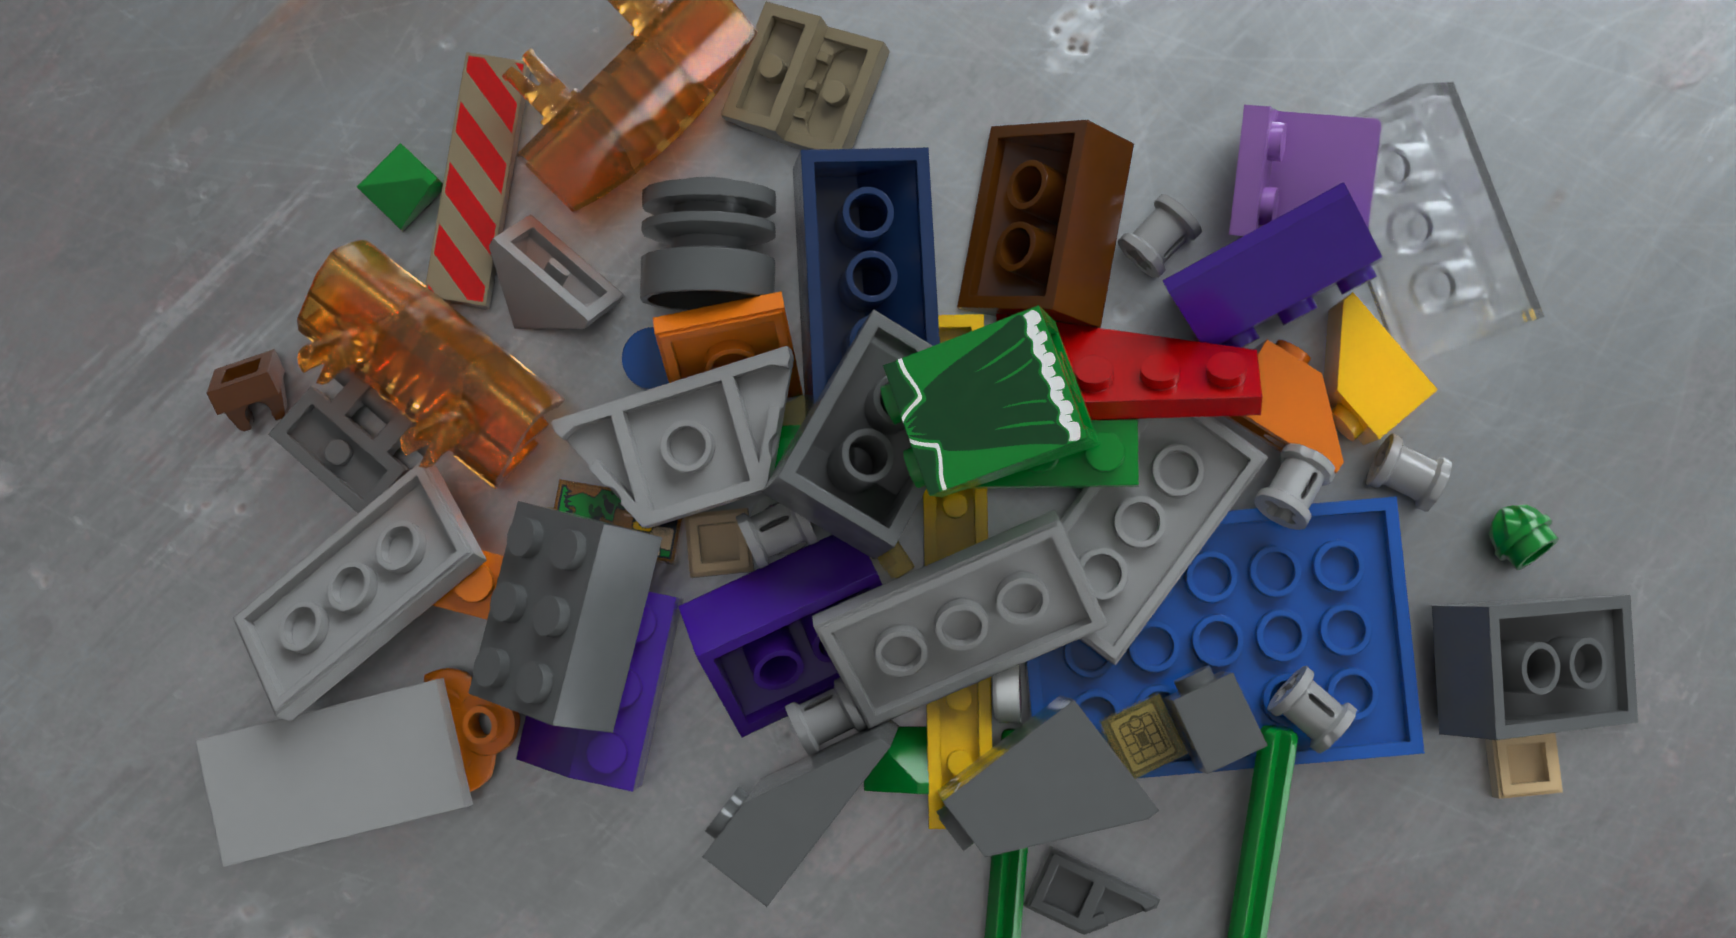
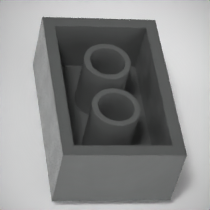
[469,501,662,733]

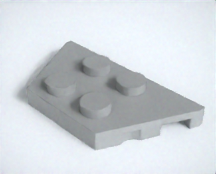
[551,346,794,528]

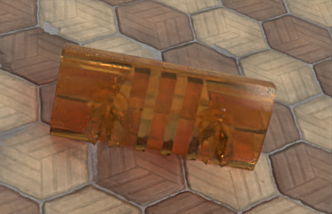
[502,0,758,212]
[297,240,565,489]

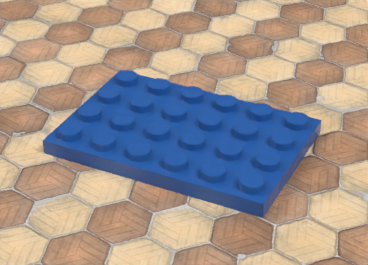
[1025,496,1425,779]

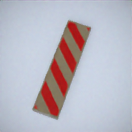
[423,52,531,309]

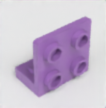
[1229,104,1382,236]

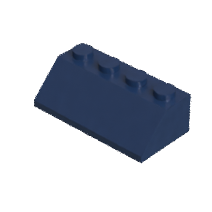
[793,147,940,417]

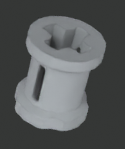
[1117,194,1202,278]
[1366,433,1452,512]
[1254,443,1335,530]
[736,503,819,569]
[1267,666,1357,753]
[785,677,868,756]

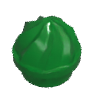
[1489,504,1559,570]

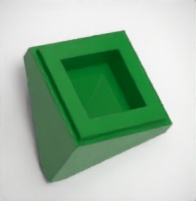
[357,143,443,231]
[864,726,929,794]

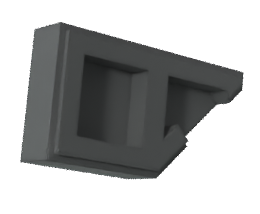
[1024,846,1161,935]

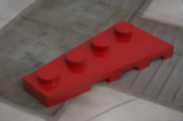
[996,313,1263,420]

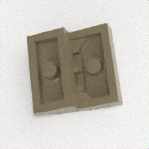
[721,1,890,150]

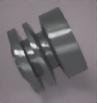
[640,177,776,311]

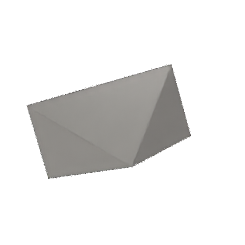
[489,214,624,329]

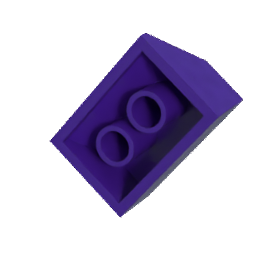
[1162,182,1383,348]
[678,535,883,738]
[516,591,684,792]

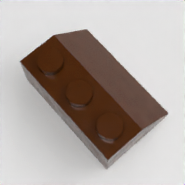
[957,120,1134,328]

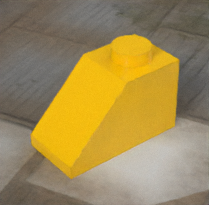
[1323,292,1438,445]

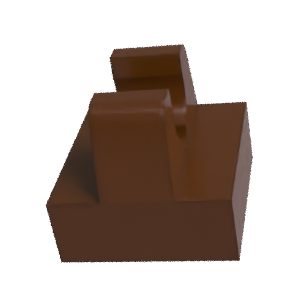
[206,349,288,431]

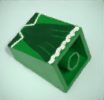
[880,305,1100,497]

